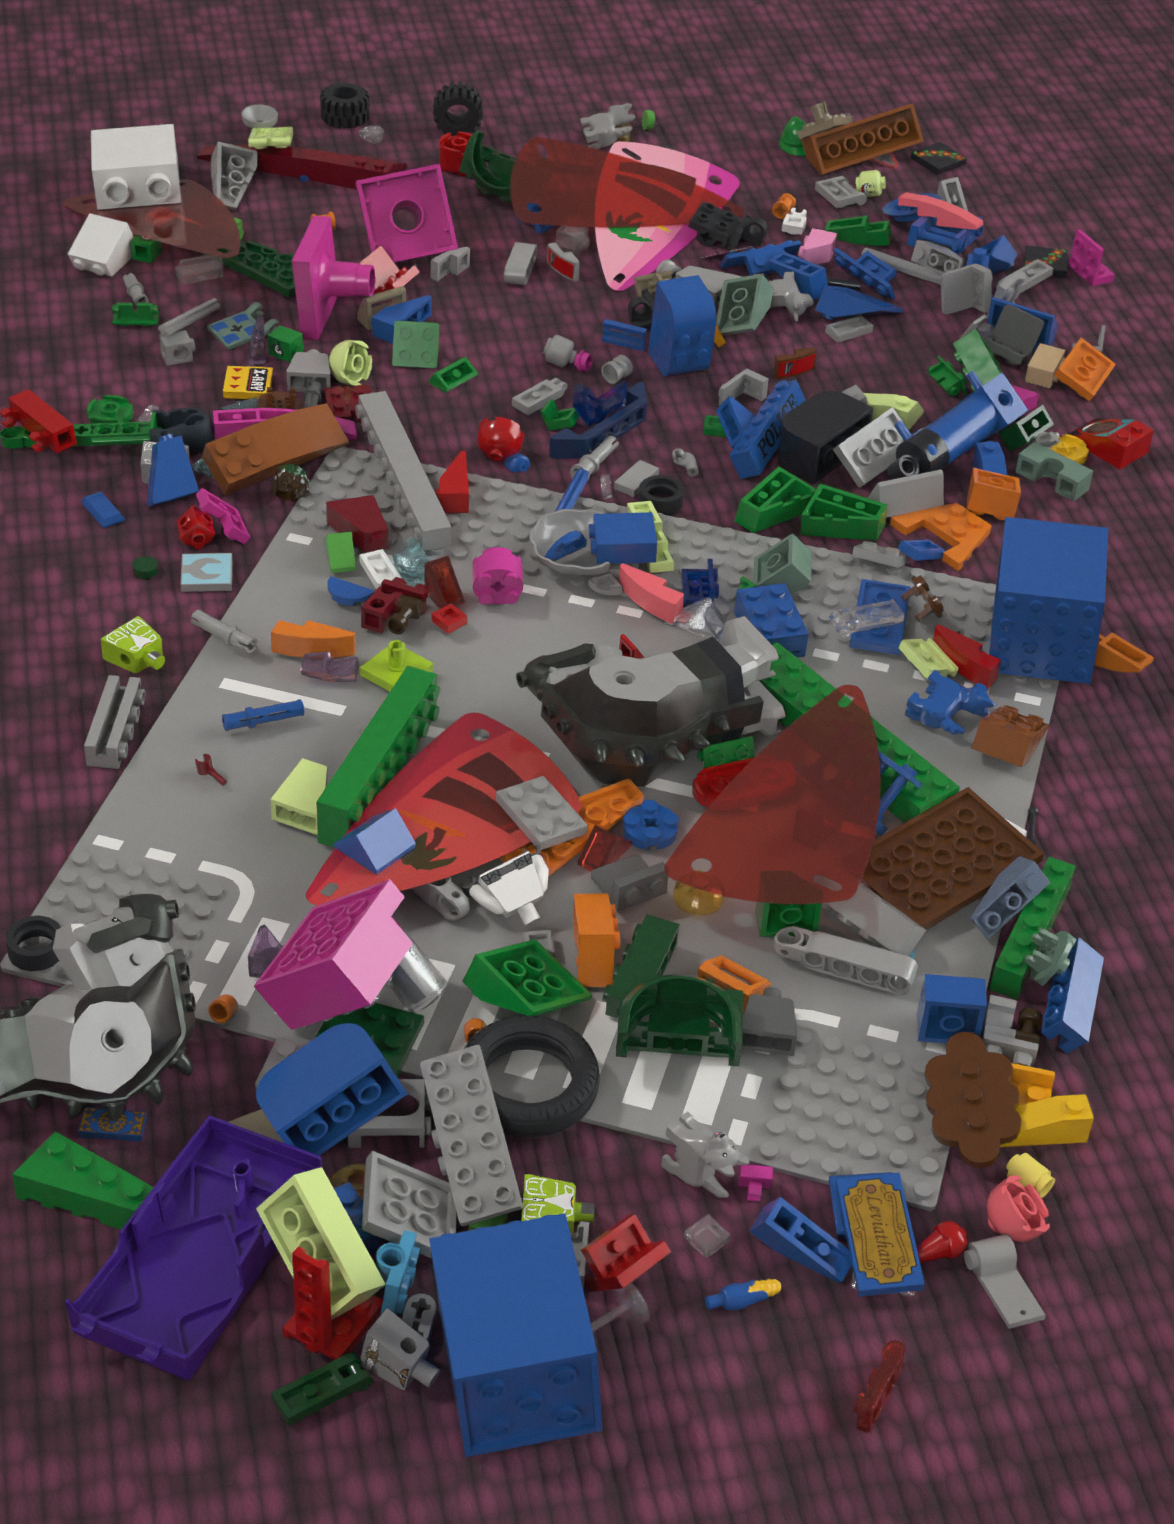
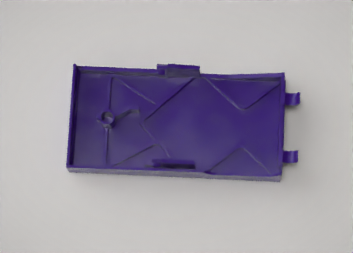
[65,1115,323,1381]

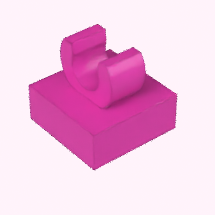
[738,1165,773,1202]

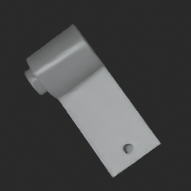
[964,1234,1045,1329]

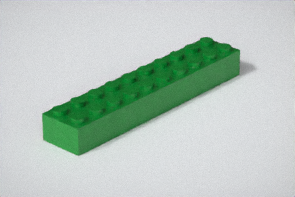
[759,642,960,823]

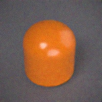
[208,994,238,1023]
[463,1018,487,1043]

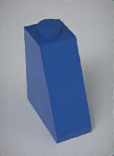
[147,434,199,507]

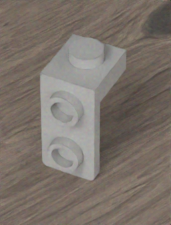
[718,368,769,406]

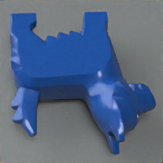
[905,670,995,735]

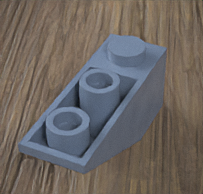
[970,856,1050,940]

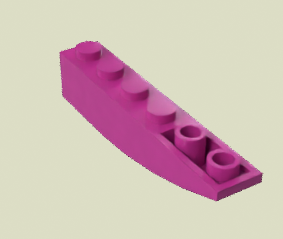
[213,408,357,440]

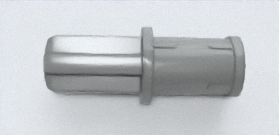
[123,273,149,306]
[1028,431,1060,449]

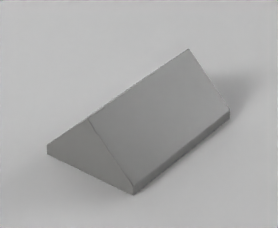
[868,469,944,518]

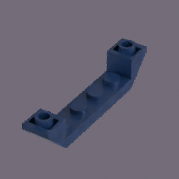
[549,382,647,459]

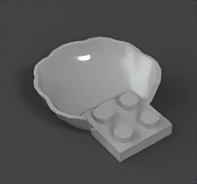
[529,509,639,579]

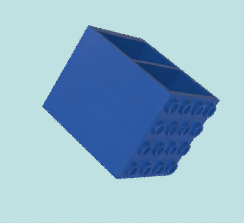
[989,517,1108,684]
[429,1213,603,1457]

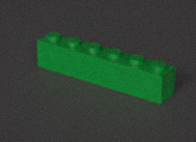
[989,857,1076,1000]

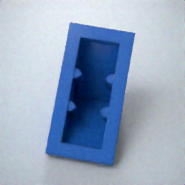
[716,397,755,448]

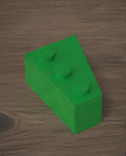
[800,484,887,541]

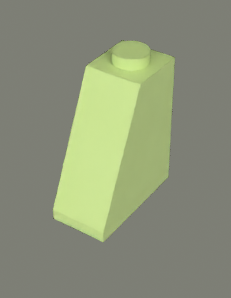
[270,758,328,835]

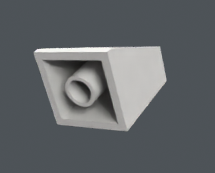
[68,213,134,277]

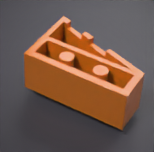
[573,893,620,987]

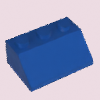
[985,297,1058,352]

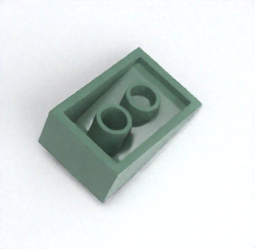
[716,274,773,336]

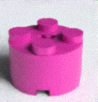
[472,547,523,605]

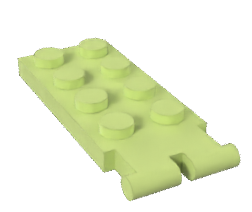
[248,127,293,149]

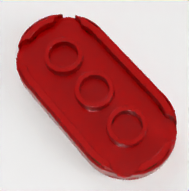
[692,755,797,811]

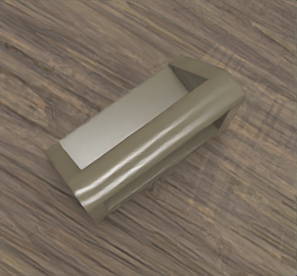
[357,286,406,330]

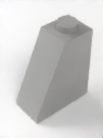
[675,265,741,310]

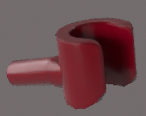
[195,754,227,786]

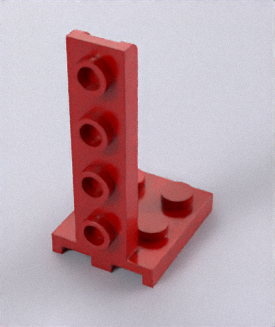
[283,1246,383,1361]

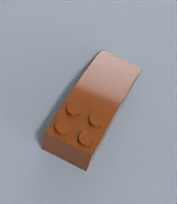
[202,403,349,496]

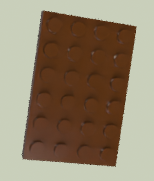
[841,787,1044,930]

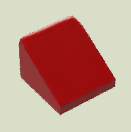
[619,634,644,659]

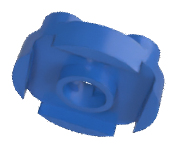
[623,800,679,850]

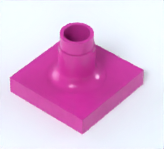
[356,164,458,263]
[292,216,376,340]

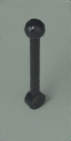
[1028,806,1039,846]

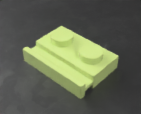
[899,638,959,679]

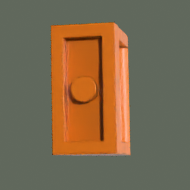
[697,955,772,1014]

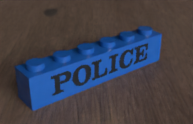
[729,380,806,479]

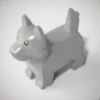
[580,103,635,153]
[753,272,814,322]
[661,1111,749,1198]

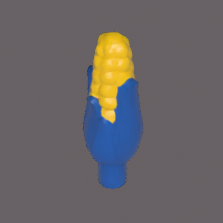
[705,1279,782,1311]

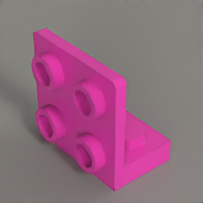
[1069,230,1115,286]

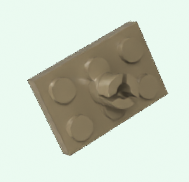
[797,102,853,139]

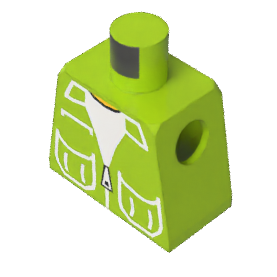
[101,616,165,673]
[522,1174,594,1233]

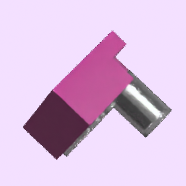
[254,879,447,1030]

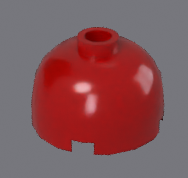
[477,417,525,461]

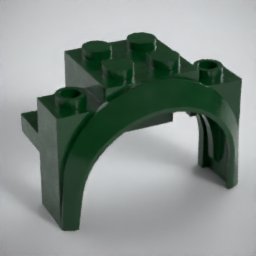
[616,975,743,1066]

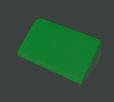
[428,357,479,393]

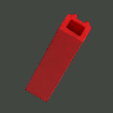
[0,389,77,453]

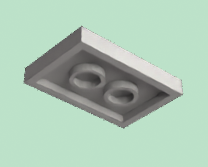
[495,776,588,850]

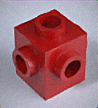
[177,505,215,550]

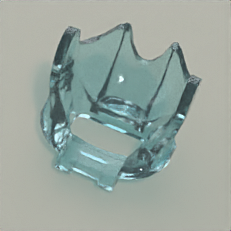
[393,538,446,585]

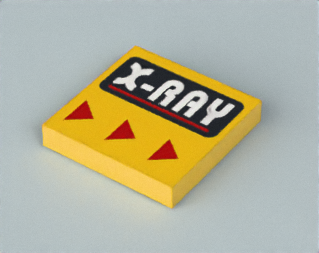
[223,366,273,400]

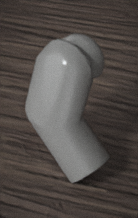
[672,448,699,477]

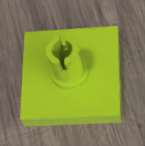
[360,640,434,692]

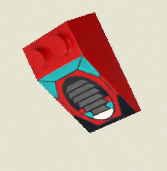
[1068,418,1154,469]

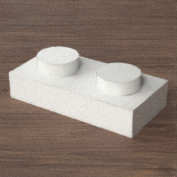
[359,549,401,589]

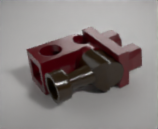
[361,577,428,635]

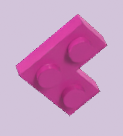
[196,488,251,544]

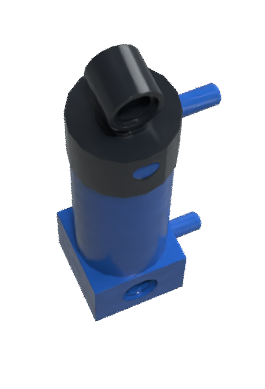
[887,371,1028,480]

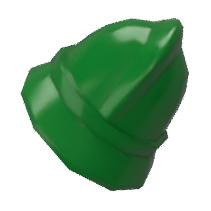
[779,116,806,156]

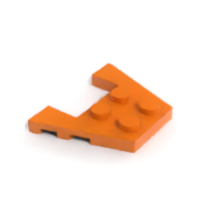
[890,503,992,571]

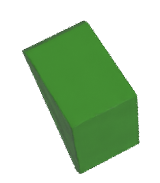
[324,532,356,573]

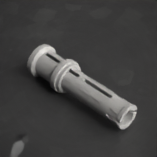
[570,436,619,480]

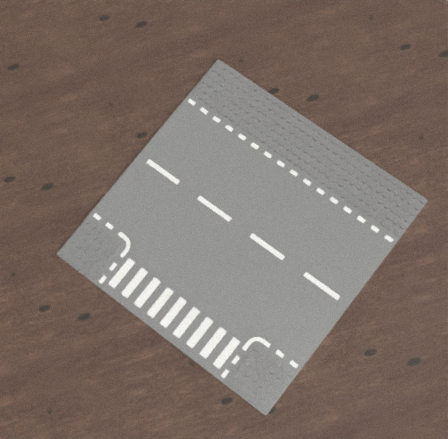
[0,446,1059,1211]

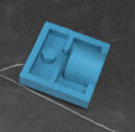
[375,1230,420,1316]

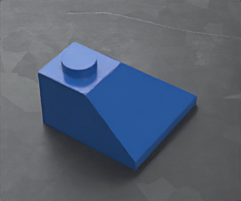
[962,235,1017,273]

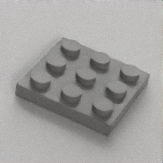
[362,1151,456,1259]

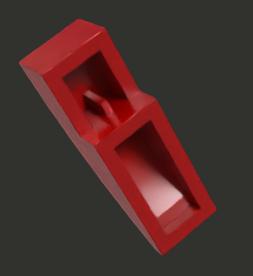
[933,624,1001,690]

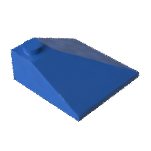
[816,285,904,320]

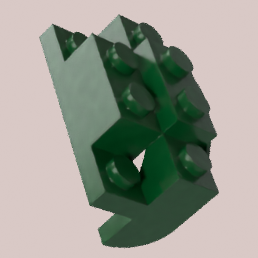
[459,130,553,203]

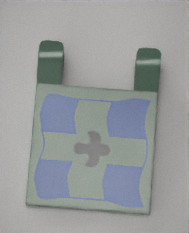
[207,302,279,350]

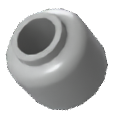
[542,335,577,368]

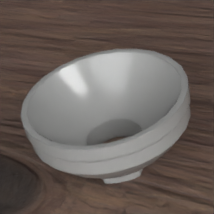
[242,105,278,130]

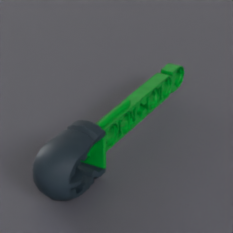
[0,408,214,454]

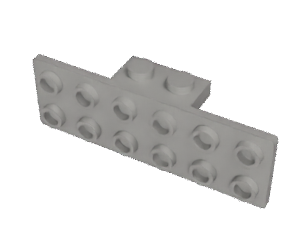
[420,1045,523,1226]

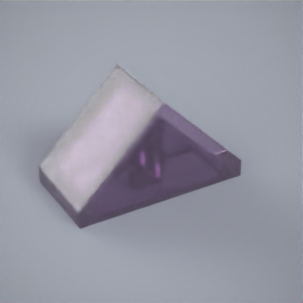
[248,924,283,978]

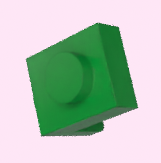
[541,399,581,431]

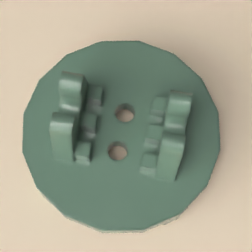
[1025,928,1076,986]

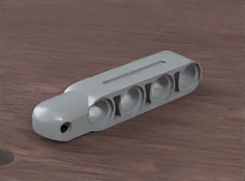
[411,876,470,921]
[774,926,918,995]

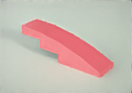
[898,192,983,230]

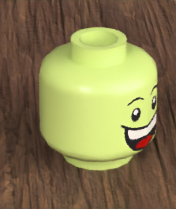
[856,170,886,197]

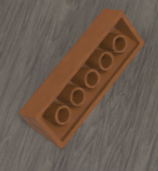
[801,103,924,175]

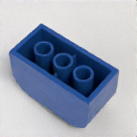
[648,275,716,377]
[256,1023,408,1156]

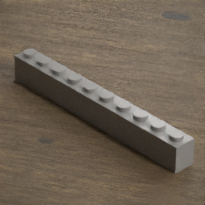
[355,391,451,551]

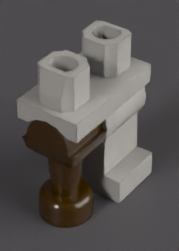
[982,995,1043,1067]

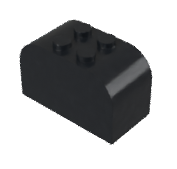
[778,391,873,485]

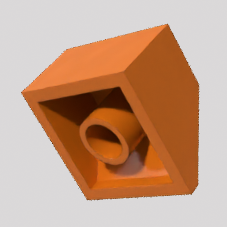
[966,468,1021,520]

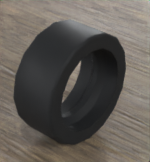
[638,475,684,516]
[6,915,61,972]

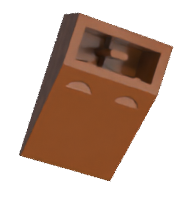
[971,705,1050,767]

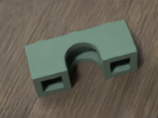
[1016,442,1093,501]

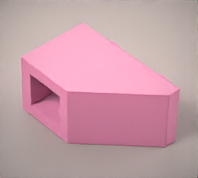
[798,228,837,265]

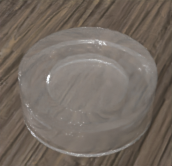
[600,474,612,499]

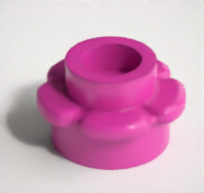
[574,350,593,372]

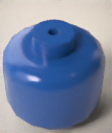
[504,453,530,472]

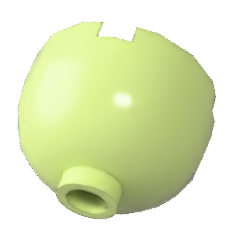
[329,340,372,386]

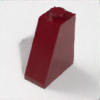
[326,495,388,553]

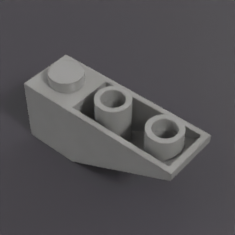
[911,240,964,274]

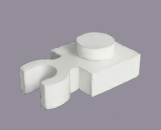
[782,208,807,235]

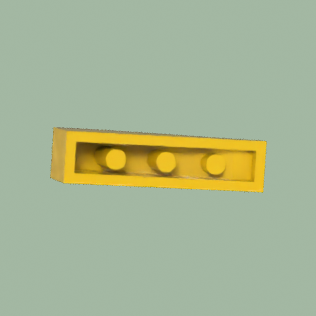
[1000,1094,1094,1147]

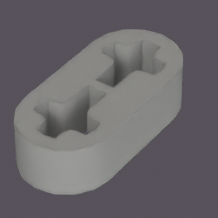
[402,1294,436,1342]

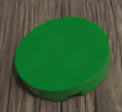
[86,395,134,424]

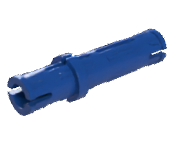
[222,699,305,731]

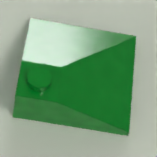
[462,939,593,1017]

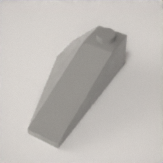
[211,142,257,210]

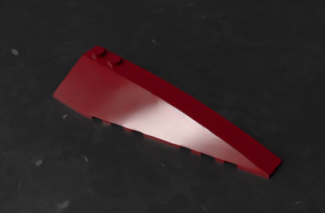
[197,144,407,189]

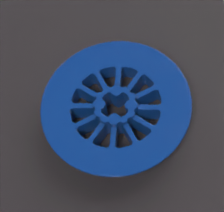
[883,193,941,222]

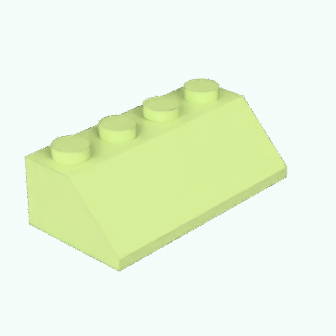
[256,1167,386,1320]

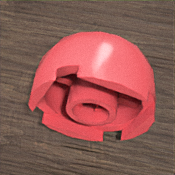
[987,1175,1050,1242]

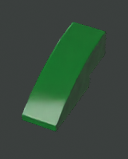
[824,216,893,246]

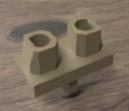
[634,270,672,297]

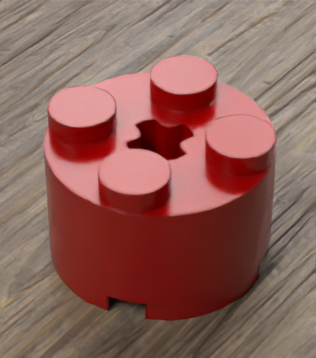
[439,132,473,177]

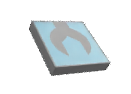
[181,553,233,592]

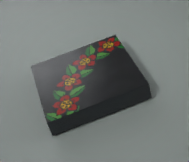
[911,142,967,175]
[1024,245,1067,278]

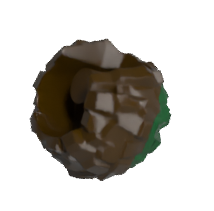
[271,464,309,502]

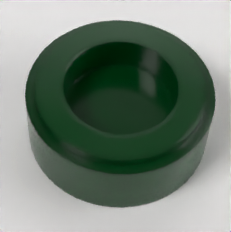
[132,556,158,579]

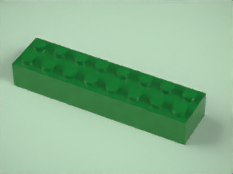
[316,666,440,848]

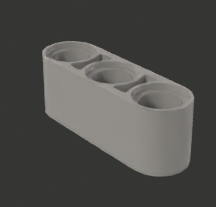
[504,242,537,286]

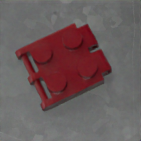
[324,385,371,421]

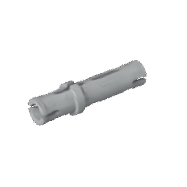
[191,610,258,653]

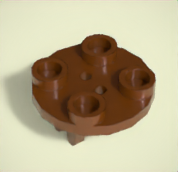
[257,387,303,410]
[901,575,945,621]

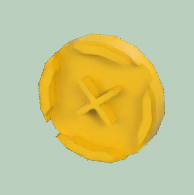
[1050,434,1089,465]

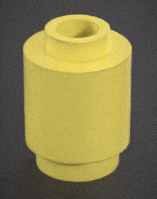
[1006,1153,1055,1198]

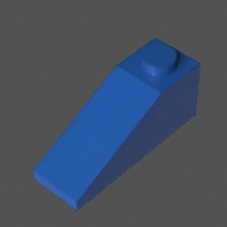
[768,252,828,299]
[371,295,432,344]
[972,441,1007,475]
[749,1197,852,1283]

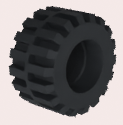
[433,82,483,136]
[320,83,370,128]

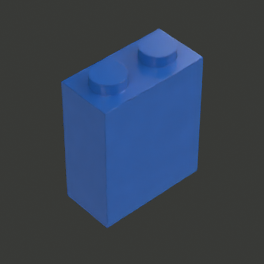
[588,512,657,564]

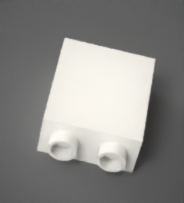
[91,124,181,210]

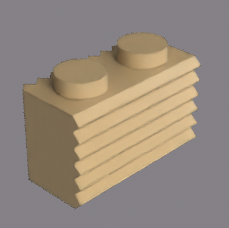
[1025,343,1065,389]

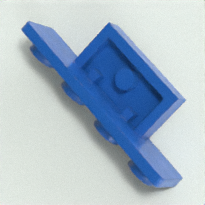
[720,240,801,276]
[833,247,897,300]

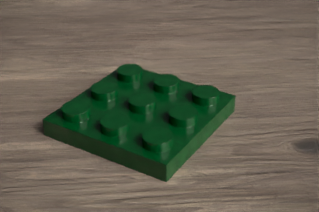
[315,1002,424,1078]

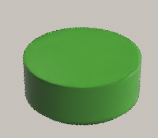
[642,110,655,130]

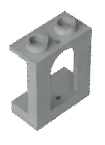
[348,1079,431,1148]

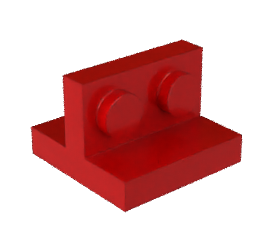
[581,1214,671,1292]

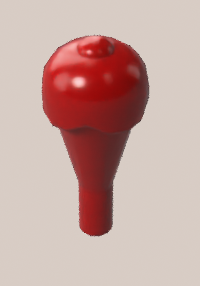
[916,1221,967,1263]

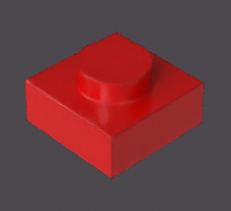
[431,604,468,634]

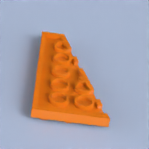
[498,779,644,877]

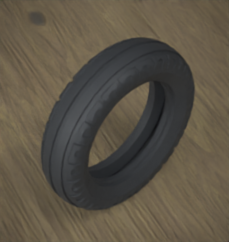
[465,1015,600,1139]

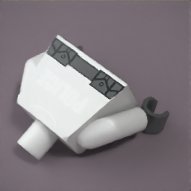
[460,845,549,926]

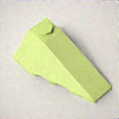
[864,393,924,430]

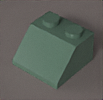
[754,533,811,594]

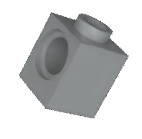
[159,330,196,365]

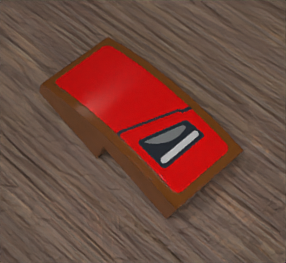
[773,347,817,379]

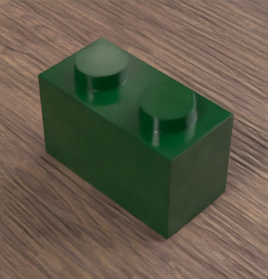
[998,405,1054,452]

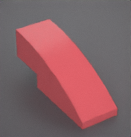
[619,563,684,624]

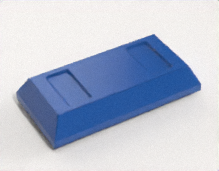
[81,492,125,528]

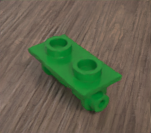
[112,302,159,326]
[928,356,967,396]
[697,736,755,769]

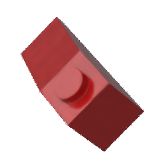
[434,451,469,513]

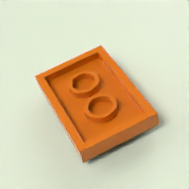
[1054,338,1116,401]

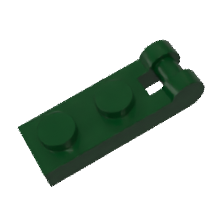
[271,1352,373,1426]

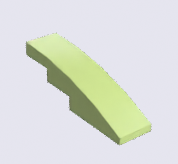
[627,501,674,573]

